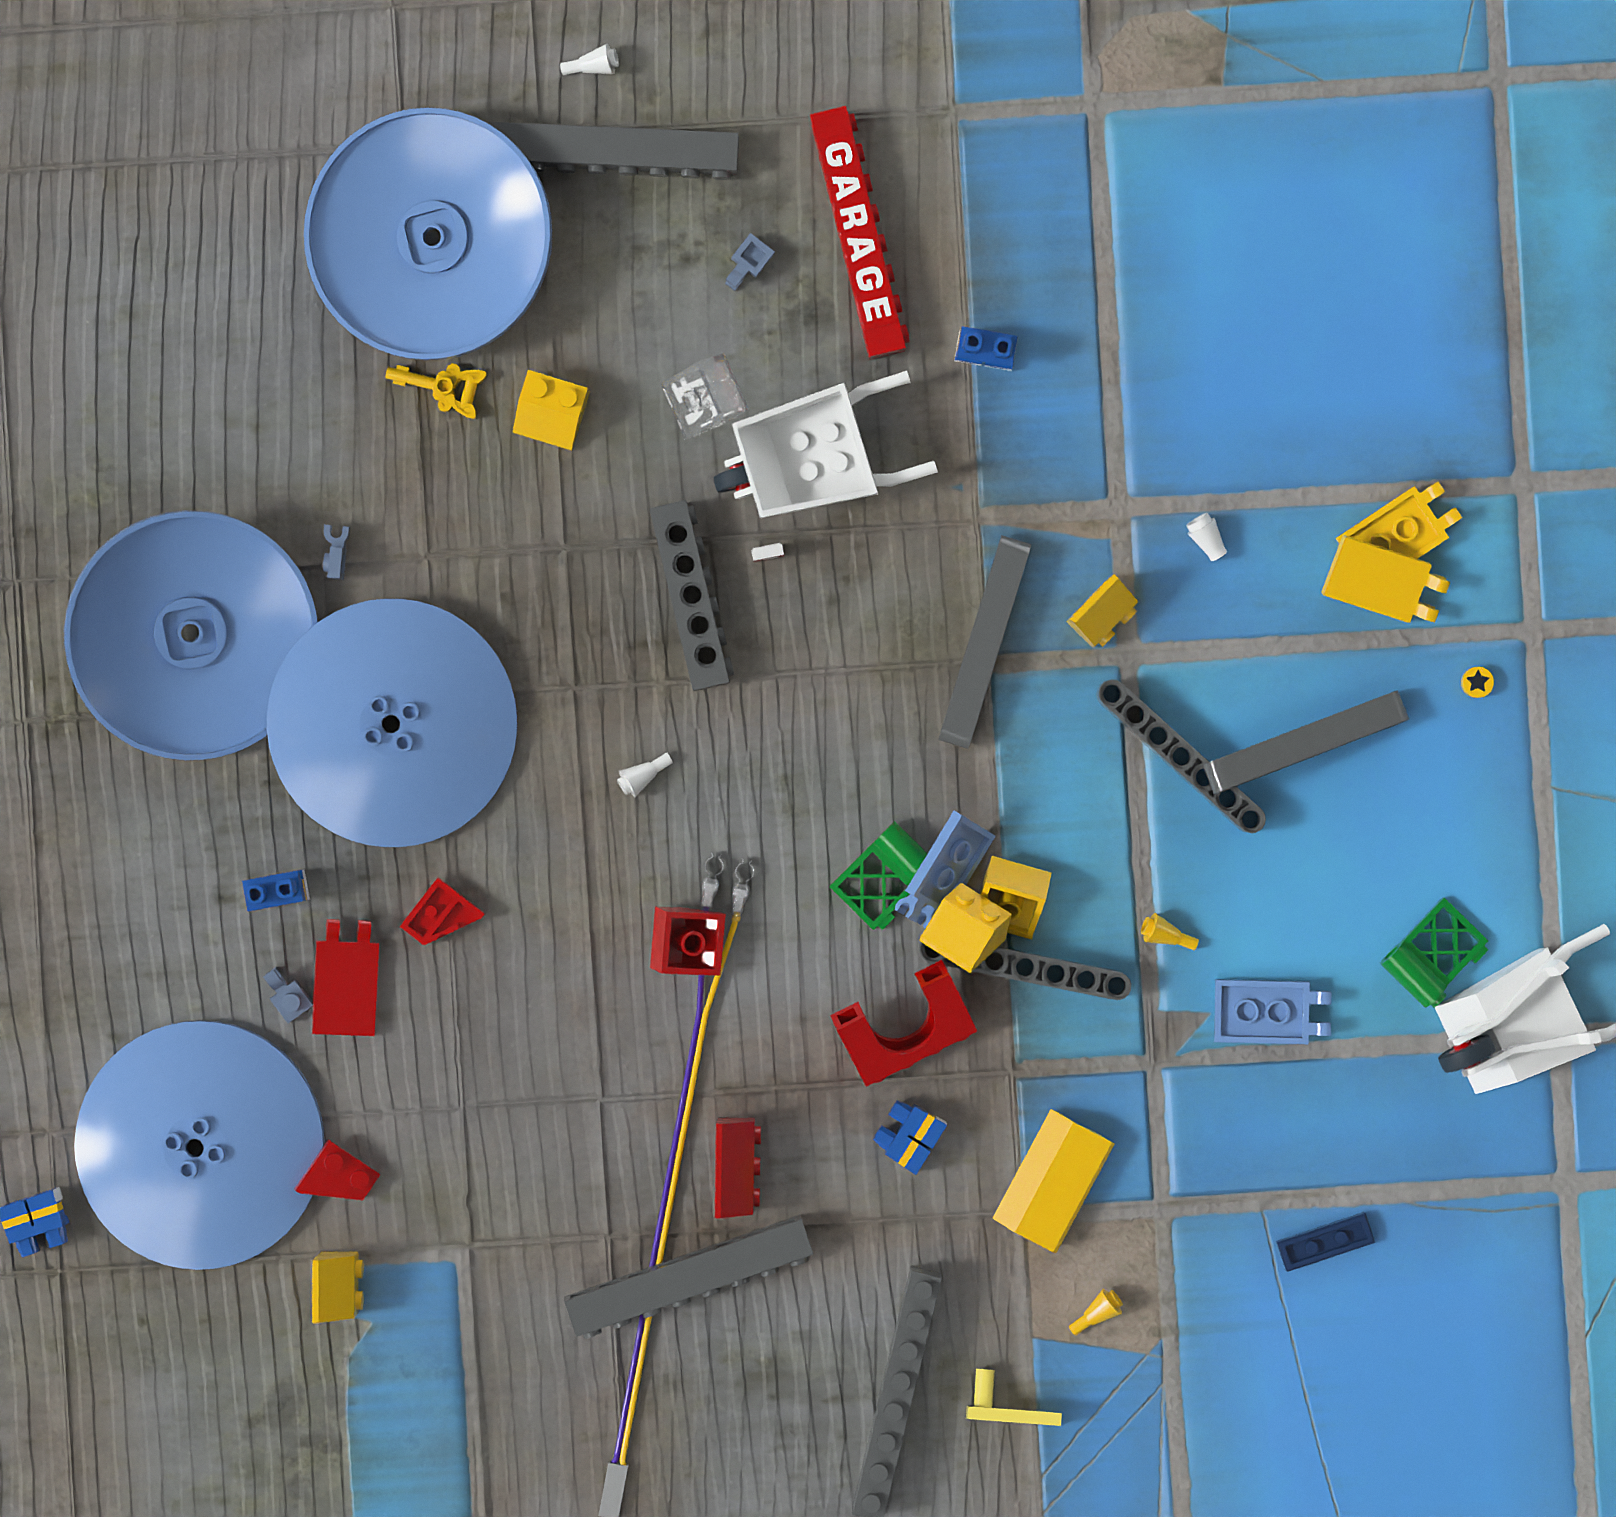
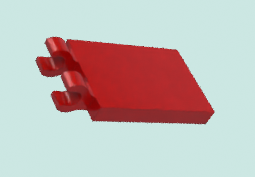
[312,919,379,1036]

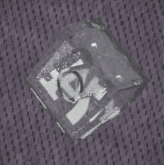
[661,353,749,440]

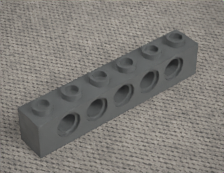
[649,500,734,691]

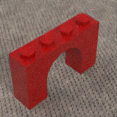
[830,960,978,1087]

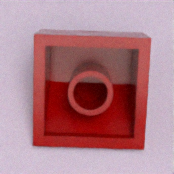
[650,906,726,976]

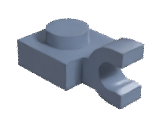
[725,233,775,291]
[323,524,351,580]
[263,967,313,1023]

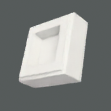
[751,543,784,562]

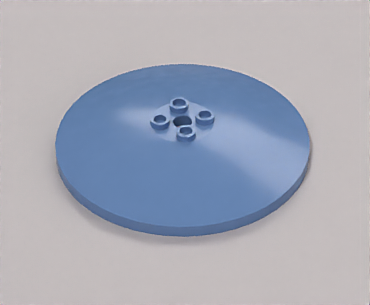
[304,108,552,360]
[64,510,317,760]
[267,599,517,847]
[75,1020,325,1270]

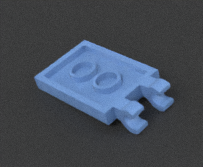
[895,811,996,928]
[1214,979,1332,1045]

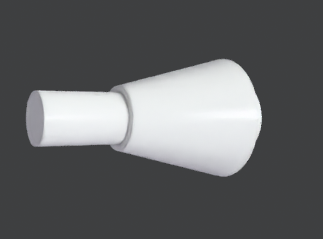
[560,44,619,75]
[617,753,673,797]

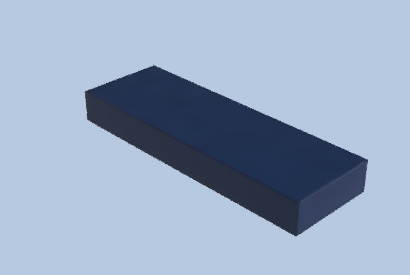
[1276,1212,1375,1272]

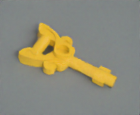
[385,363,487,419]

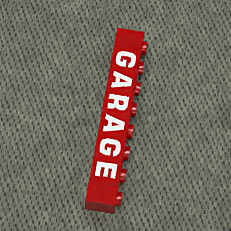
[810,106,910,360]

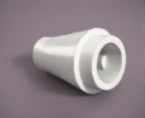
[1186,513,1227,561]

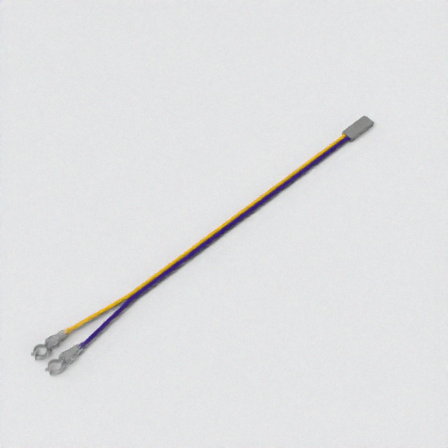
[598,853,754,1517]

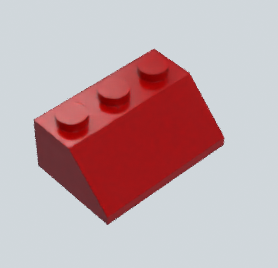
[715,1118,761,1218]

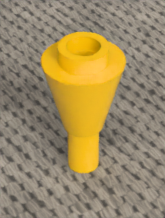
[1141,913,1199,950]
[1069,1289,1123,1336]

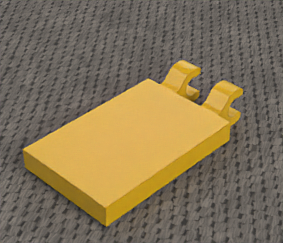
[1335,482,1463,559]
[1321,535,1450,623]

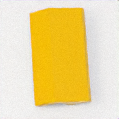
[992,1109,1115,1253]

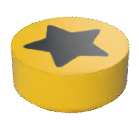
[1461,667,1494,698]

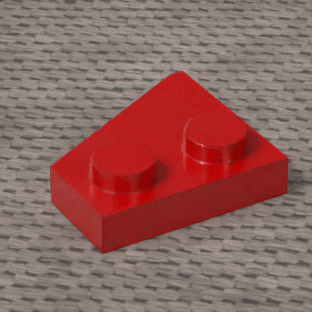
[399,877,486,945]
[294,1139,381,1201]

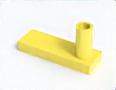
[966,1369,1062,1426]

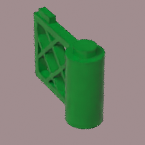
[829,821,928,930]
[1380,898,1488,1008]

